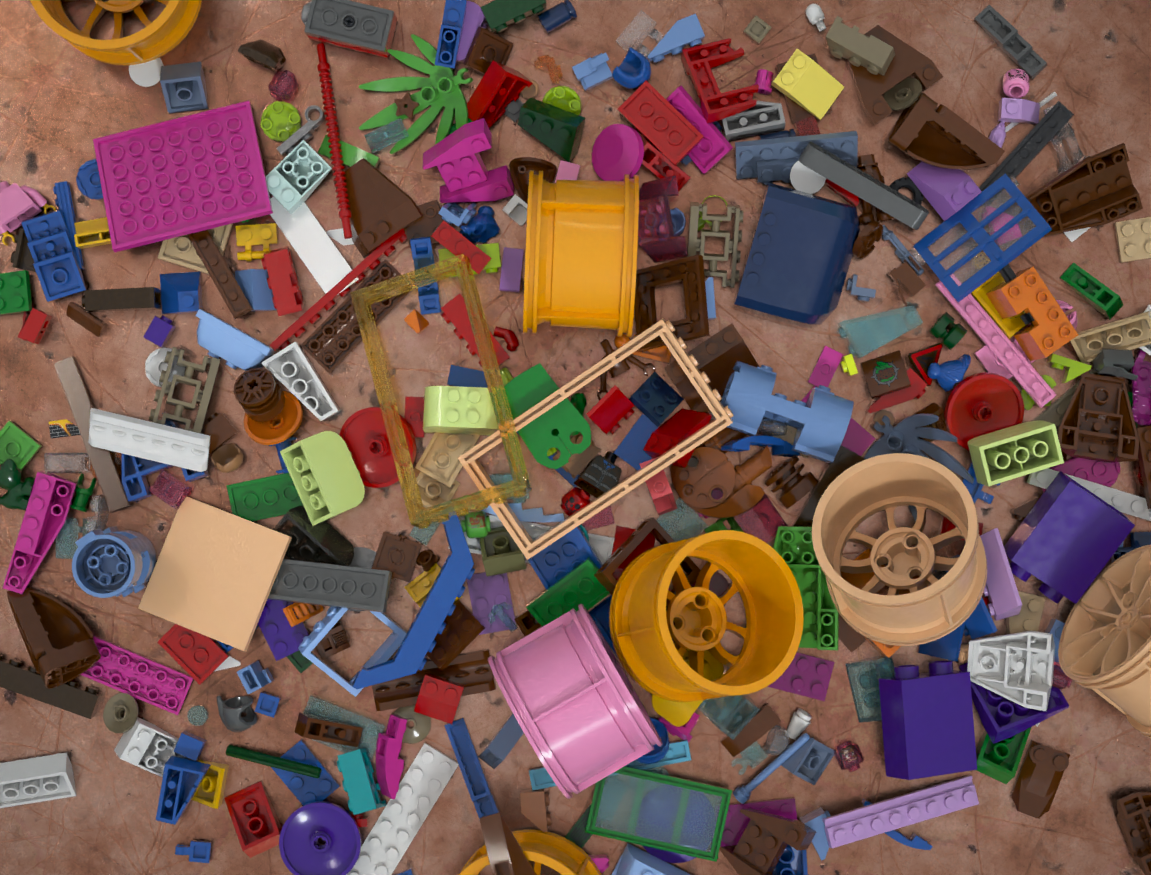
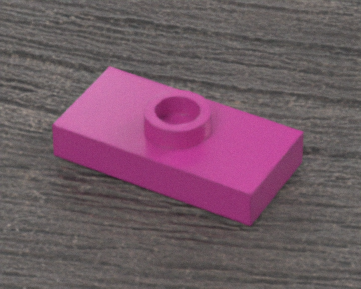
[808,346,844,387]

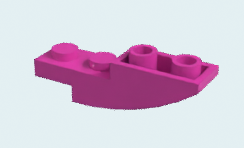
[375,714,407,799]

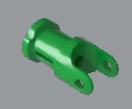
[70,473,96,512]

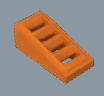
[283,602,324,627]

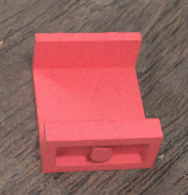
[639,457,677,516]

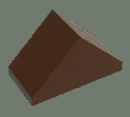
[514,610,541,636]

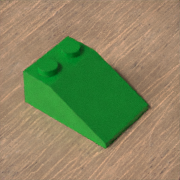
[976,727,1031,784]

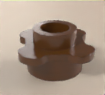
[417,549,439,572]

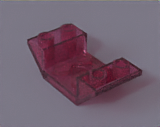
[638,176,688,263]

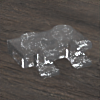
[615,10,664,58]

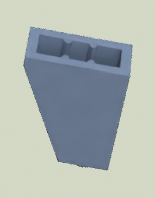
[478,713,524,769]

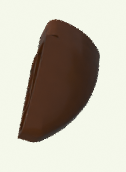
[888,92,1005,169]
[7,588,101,689]

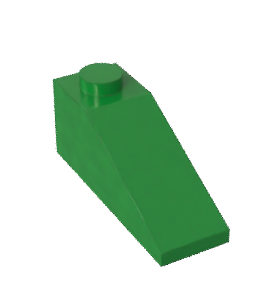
[1060,262,1124,320]

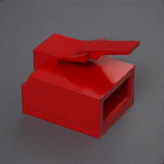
[18,308,52,344]

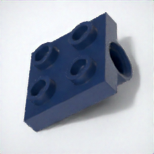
[629,372,684,427]

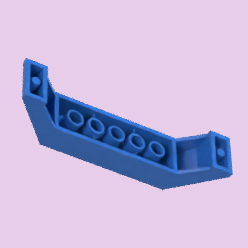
[352,504,475,689]

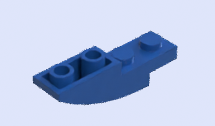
[435,0,467,69]

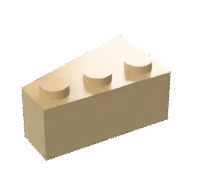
[1006,591,1046,635]

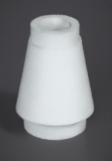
[785,708,812,740]

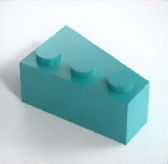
[337,748,387,815]

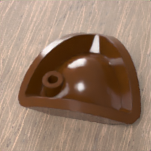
[509,157,557,204]

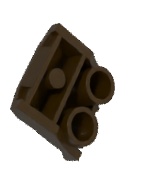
[238,39,286,72]

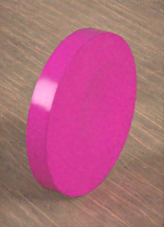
[592,124,644,181]

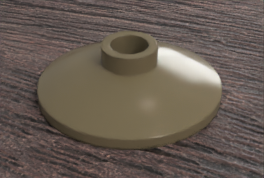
[884,78,922,110]
[103,693,138,733]
[394,705,431,744]

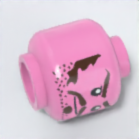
[1003,68,1030,99]

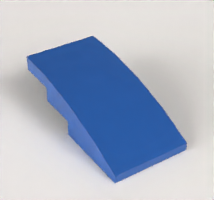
[21,209,86,302]

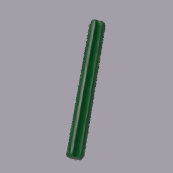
[226,745,322,778]

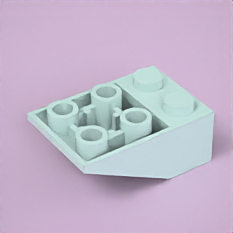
[266,140,332,214]

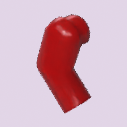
[493,326,519,351]

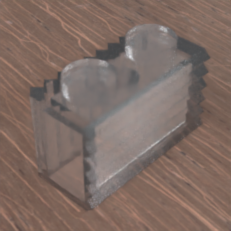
[44,453,90,473]

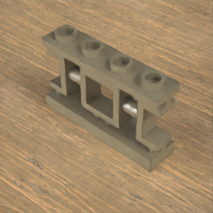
[687,202,744,288]
[149,347,220,434]

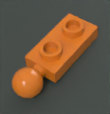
[614,334,671,363]

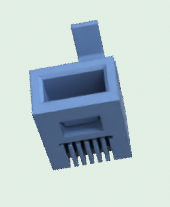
[572,53,613,91]
[237,660,274,694]

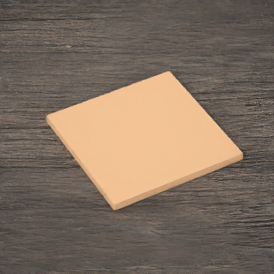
[138,496,292,652]

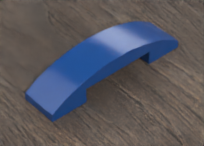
[410,237,441,315]
[721,435,800,457]
[861,798,933,850]

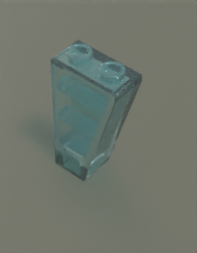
[837,305,923,359]

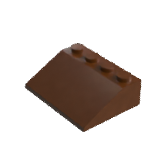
[664,323,759,413]

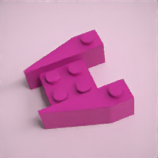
[423,118,514,203]

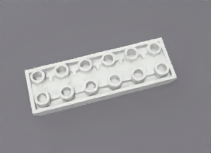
[89,408,210,472]

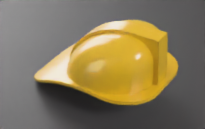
[651,650,724,727]

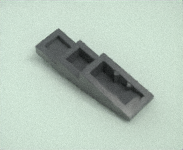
[975,5,1047,80]

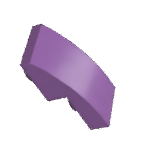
[499,247,524,292]

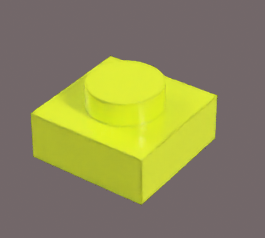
[840,354,858,376]

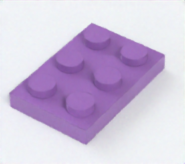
[467,572,517,635]

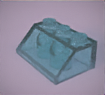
[846,656,895,723]

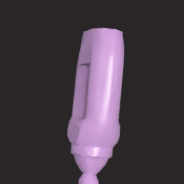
[989,121,1006,148]

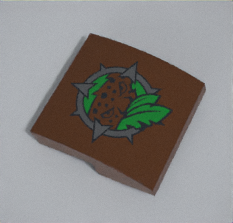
[861,350,911,399]

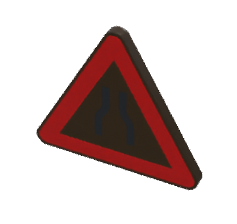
[908,343,943,386]

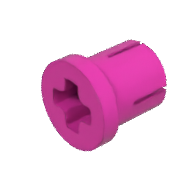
[753,69,773,95]

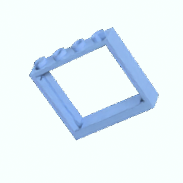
[298,607,407,697]

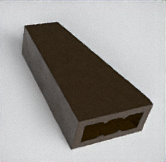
[82,287,161,312]

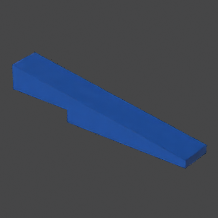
[444,718,499,819]

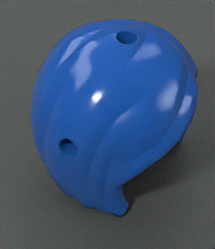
[612,47,651,89]

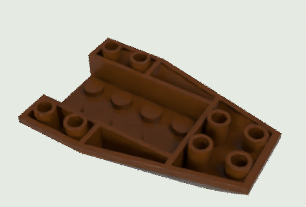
[1013,143,1143,236]

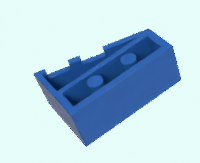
[156,756,210,825]

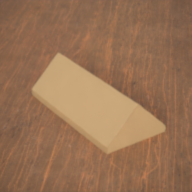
[1071,311,1151,363]

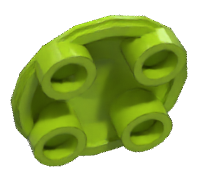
[542,86,582,115]
[260,101,301,141]

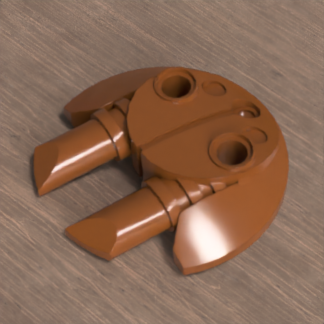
[670,421,772,518]

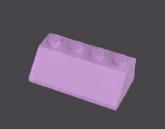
[980,528,1022,621]

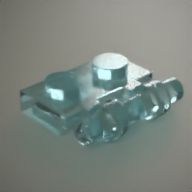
[56,518,93,559]

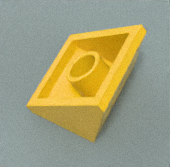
[191,760,229,809]

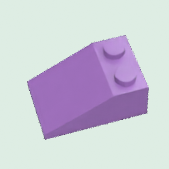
[907,162,982,221]

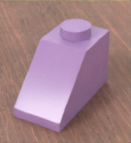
[998,98,1040,124]

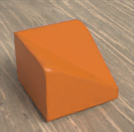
[404,309,429,334]

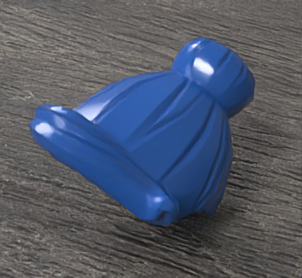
[459,206,500,243]
[927,354,971,392]

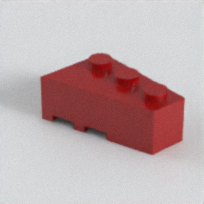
[467,60,533,128]
[261,246,305,316]

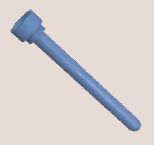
[733,733,810,804]

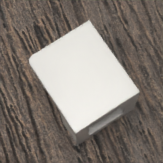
[502,194,528,226]

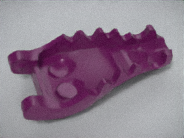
[1131,348,1151,426]

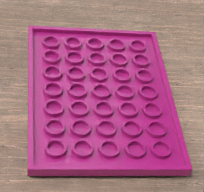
[93,101,273,252]

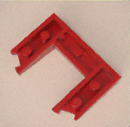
[681,38,759,124]

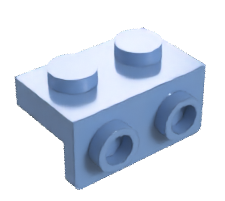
[439,202,477,227]

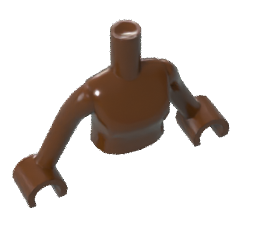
[597,339,656,400]

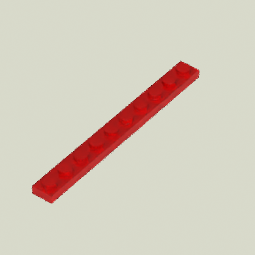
[270,228,407,352]

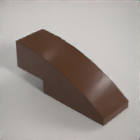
[720,704,781,757]

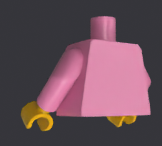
[0,181,57,246]

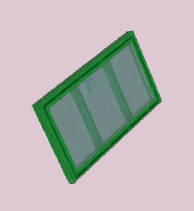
[585,766,732,862]

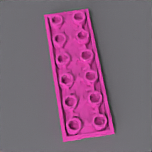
[81,635,193,715]

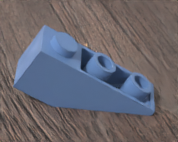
[647,13,705,63]

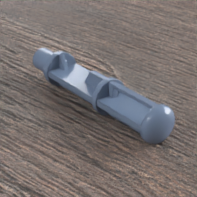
[882,225,924,276]

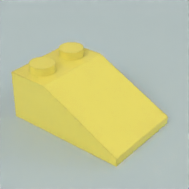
[772,49,844,120]

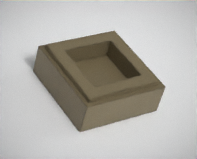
[743,15,772,44]

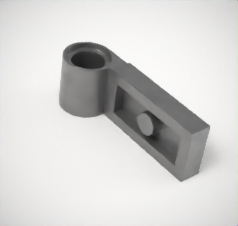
[276,105,325,157]

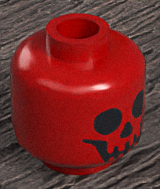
[560,487,591,516]

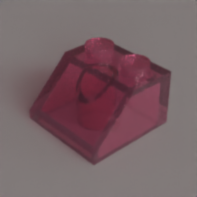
[733,494,788,543]

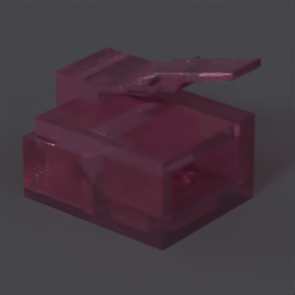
[148,469,192,509]

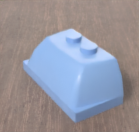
[195,309,275,371]
[611,843,691,875]

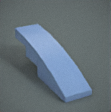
[481,502,564,523]

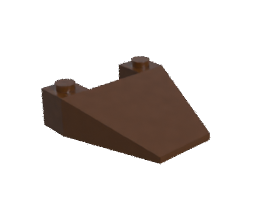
[847,25,943,126]

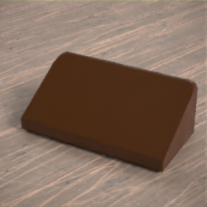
[66,302,107,337]

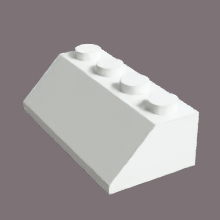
[0,753,76,808]

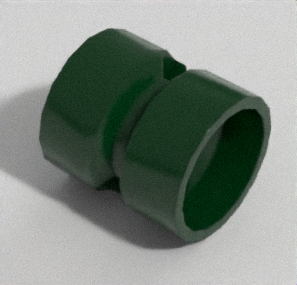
[929,312,967,350]

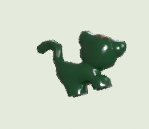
[0,459,35,511]

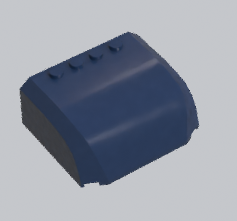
[734,182,860,325]

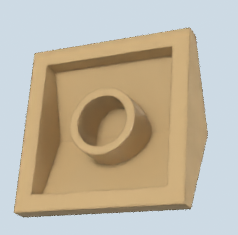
[406,472,460,516]

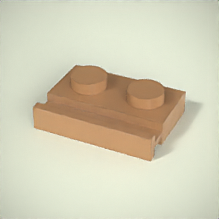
[553,432,601,479]

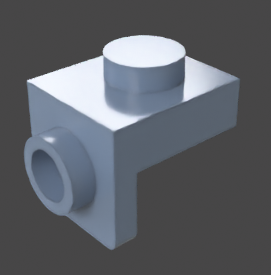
[846,274,876,302]

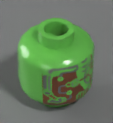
[461,511,491,538]

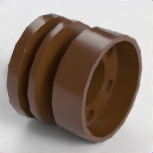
[233,368,285,422]
[764,456,819,509]

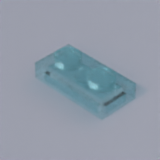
[364,118,409,153]

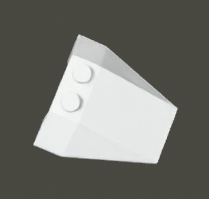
[967,631,1055,711]

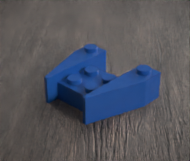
[121,412,209,502]

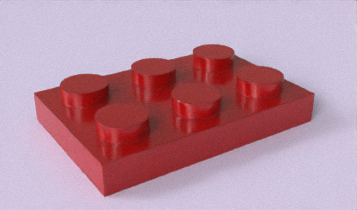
[157,624,229,685]

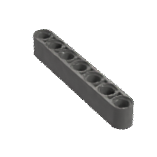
[798,142,929,230]

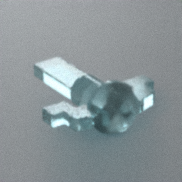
[488,602,518,632]

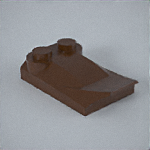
[1010,740,1070,819]

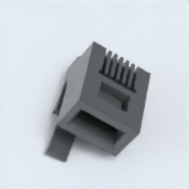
[1093,349,1138,381]

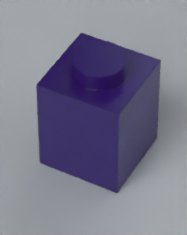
[143,315,176,348]

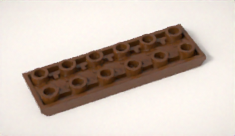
[301,259,414,374]
[372,650,496,711]

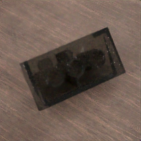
[273,506,354,566]

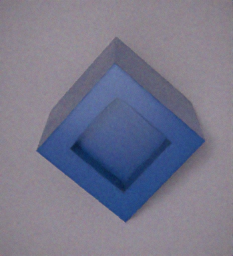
[174,731,207,761]

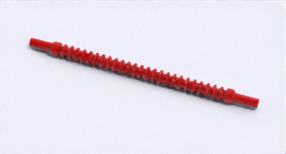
[316,43,352,239]

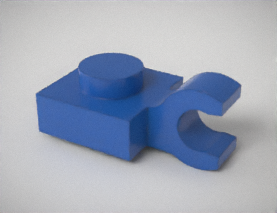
[175,840,212,863]

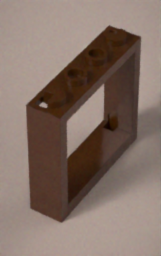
[594,518,701,611]

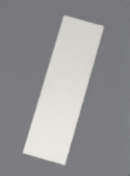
[270,197,359,295]

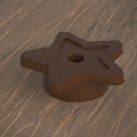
[394,92,420,119]

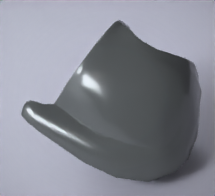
[217,696,257,732]

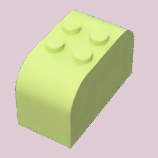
[423,386,506,435]
[967,420,1064,487]
[280,431,365,526]

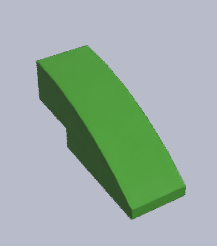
[318,135,380,168]

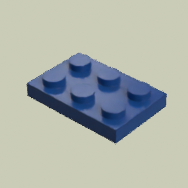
[271,739,340,805]

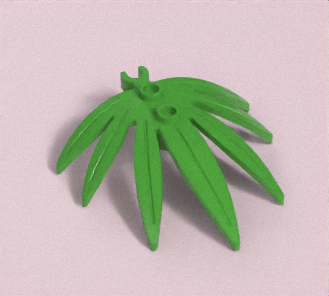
[359,34,473,154]

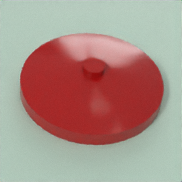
[944,372,1024,450]
[339,406,416,488]

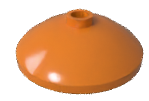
[244,391,303,445]

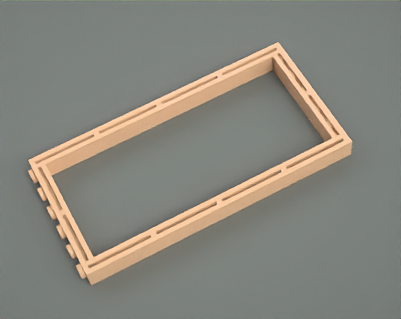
[458,318,734,560]

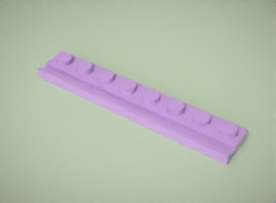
[822,775,979,848]

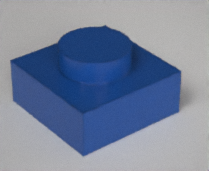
[254,692,281,718]

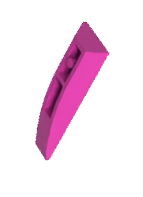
[3,471,77,594]

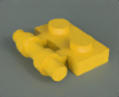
[236,223,278,262]

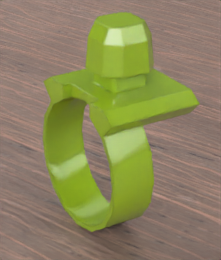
[698,195,728,231]

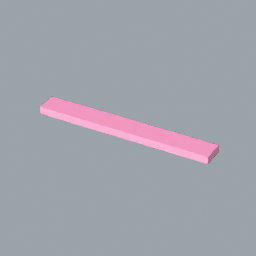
[935,274,1056,408]

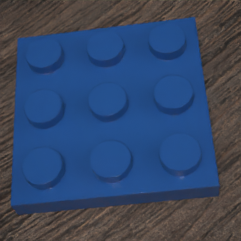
[528,526,602,590]

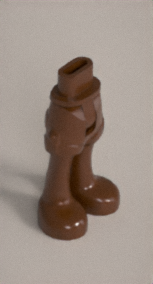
[857,154,895,225]

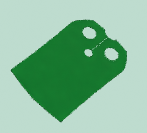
[494,363,591,469]

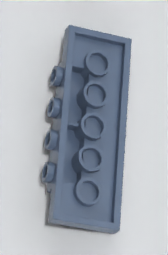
[735,131,858,185]

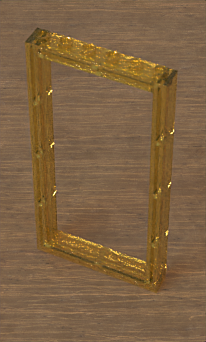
[350,254,532,529]

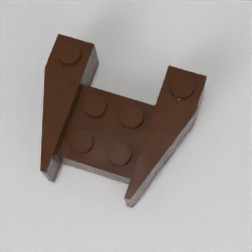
[720,808,816,875]

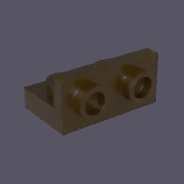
[11,227,36,272]

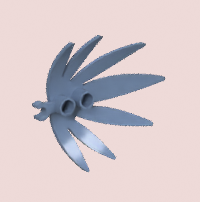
[864,414,974,521]

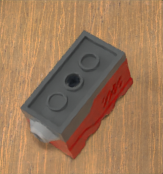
[301,0,398,58]

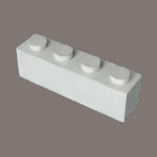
[261,342,340,422]

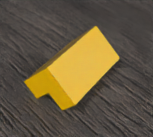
[74,217,111,249]

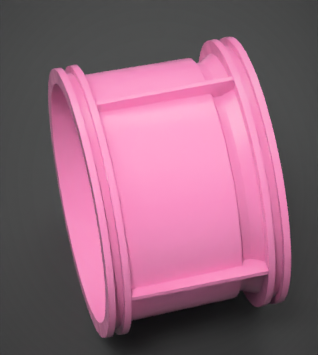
[488,604,663,799]

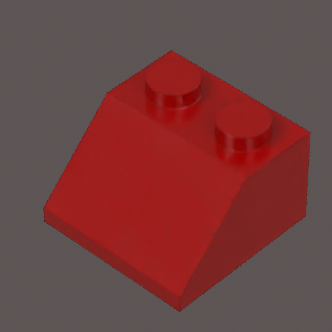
[414,673,465,724]

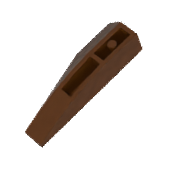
[480,812,536,875]

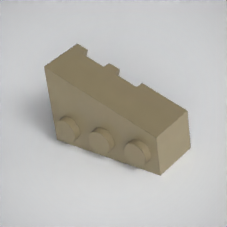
[826,16,895,76]

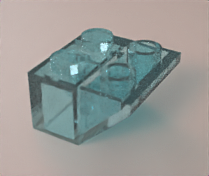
[698,694,760,740]

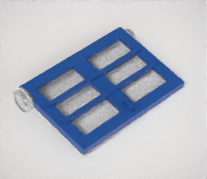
[909,173,1052,303]

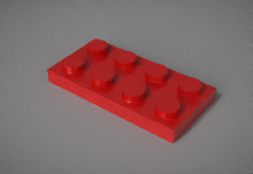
[617,81,704,166]

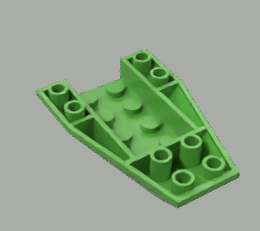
[773,526,839,650]

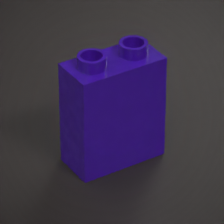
[1004,471,1135,604]
[879,660,977,780]

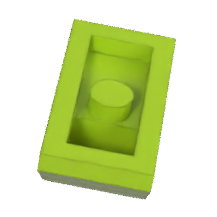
[1047,354,1091,383]

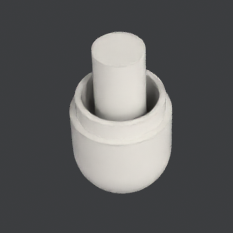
[806,4,826,32]

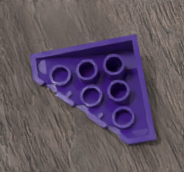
[959,662,1069,744]

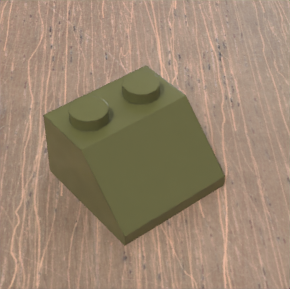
[480,526,527,577]

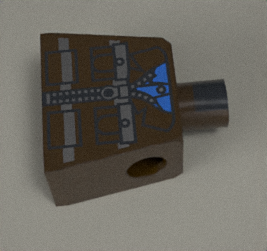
[574,451,622,498]

